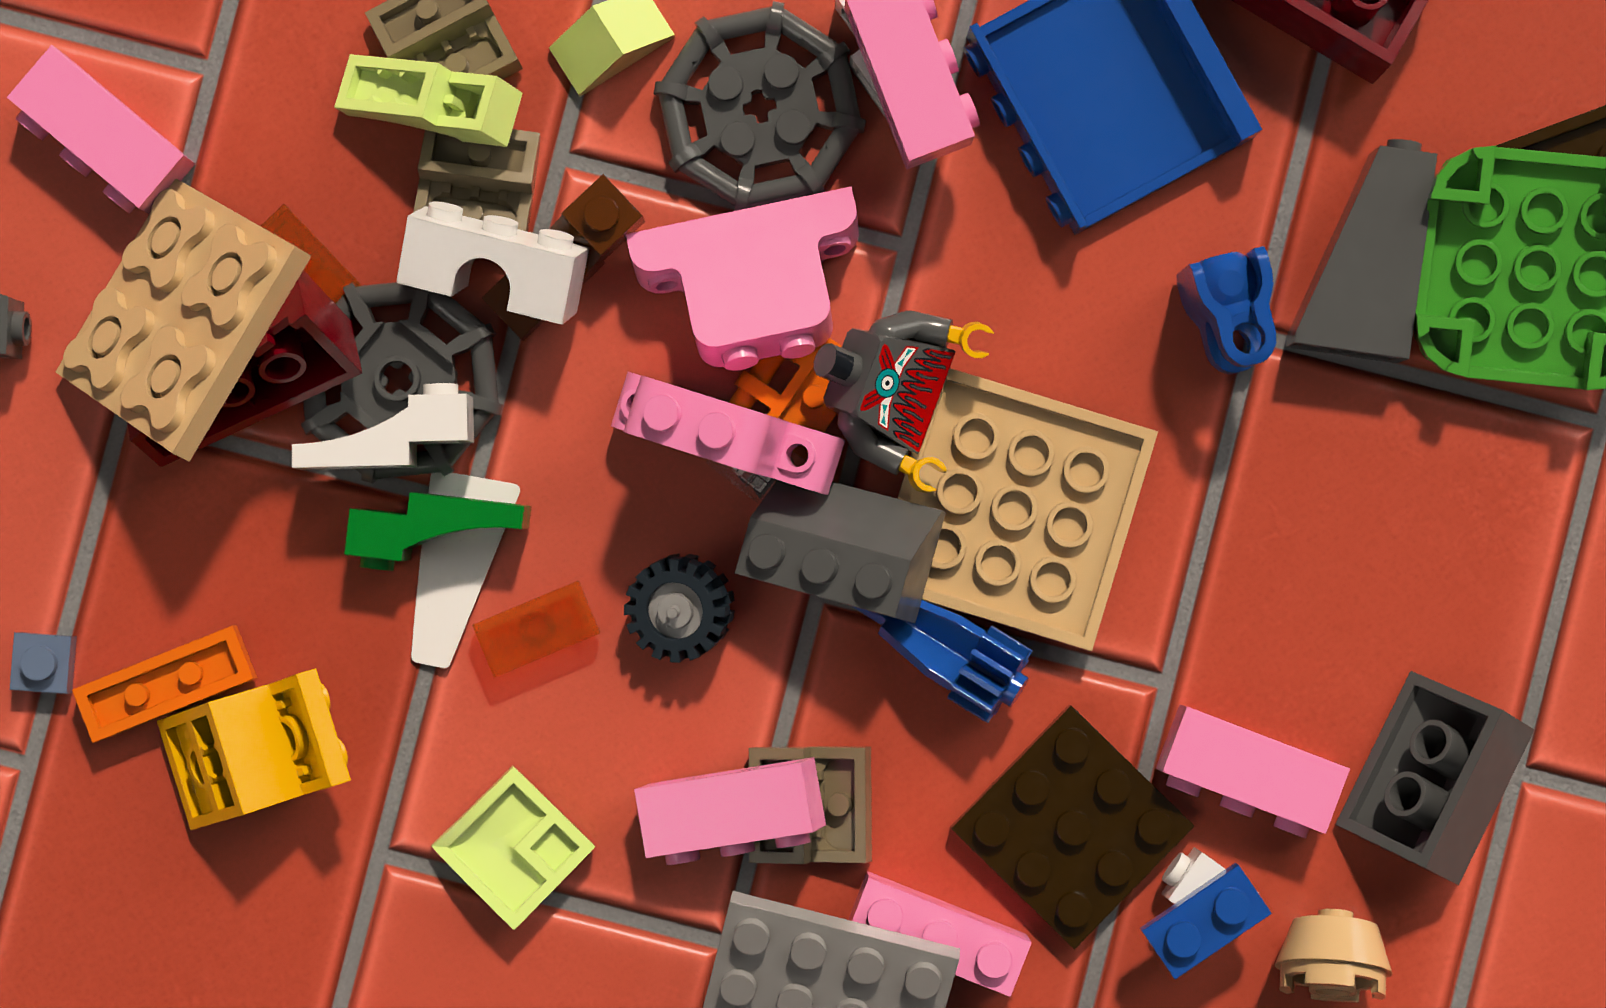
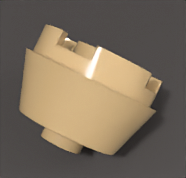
[1275,909,1393,1002]

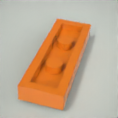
[72,625,258,743]

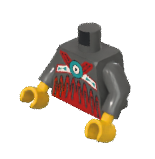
[814,310,994,493]

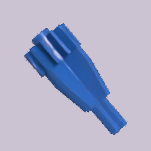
[851,600,1033,723]

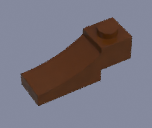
[482,174,645,341]

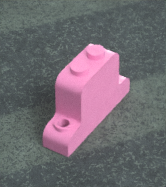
[626,187,859,371]
[611,372,845,495]

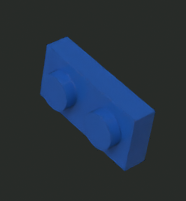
[1140,863,1272,979]

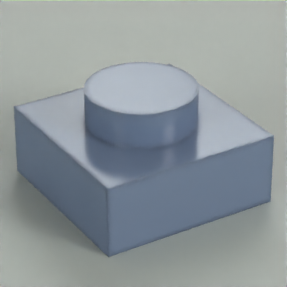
[9,632,77,694]

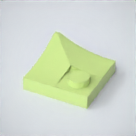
[431,765,595,930]

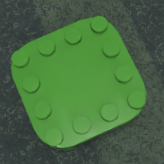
[1413,146,1606,390]

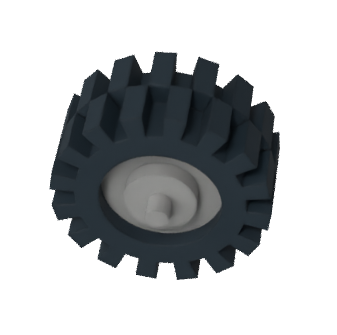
[624,553,735,663]

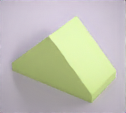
[549,0,675,97]

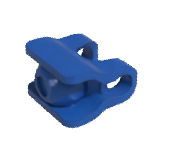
[1176,246,1277,374]

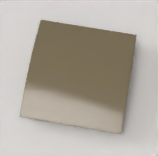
[365,0,523,80]
[413,129,541,232]
[749,746,872,864]

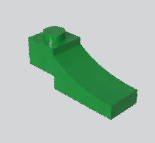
[344,492,532,571]

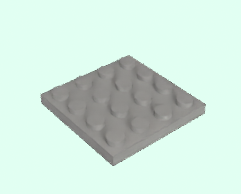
[703,891,960,1008]

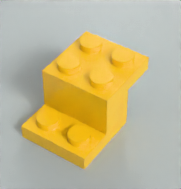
[157,668,351,830]

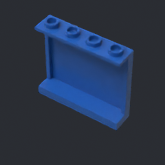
[963,0,1262,235]

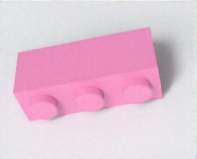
[844,0,980,170]
[7,45,195,214]
[1156,704,1350,838]
[634,757,826,865]
[848,871,1032,997]

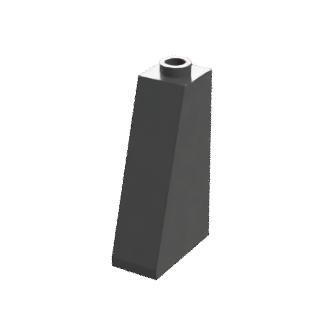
[1285,139,1438,363]

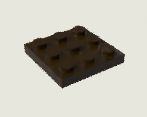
[950,705,1194,950]

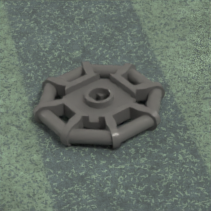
[653,1,866,211]
[301,282,503,484]

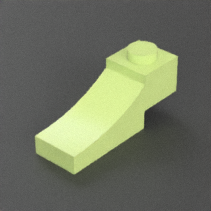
[334,54,523,147]

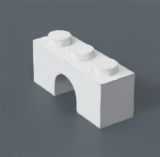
[396,202,589,325]

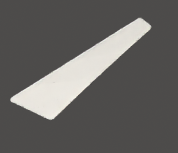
[411,472,520,668]

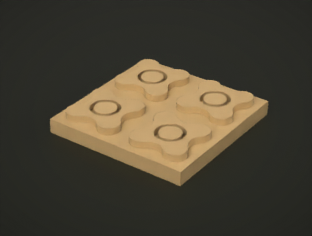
[55,179,312,462]
[897,368,1158,651]

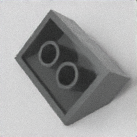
[735,480,946,623]
[1336,671,1534,885]

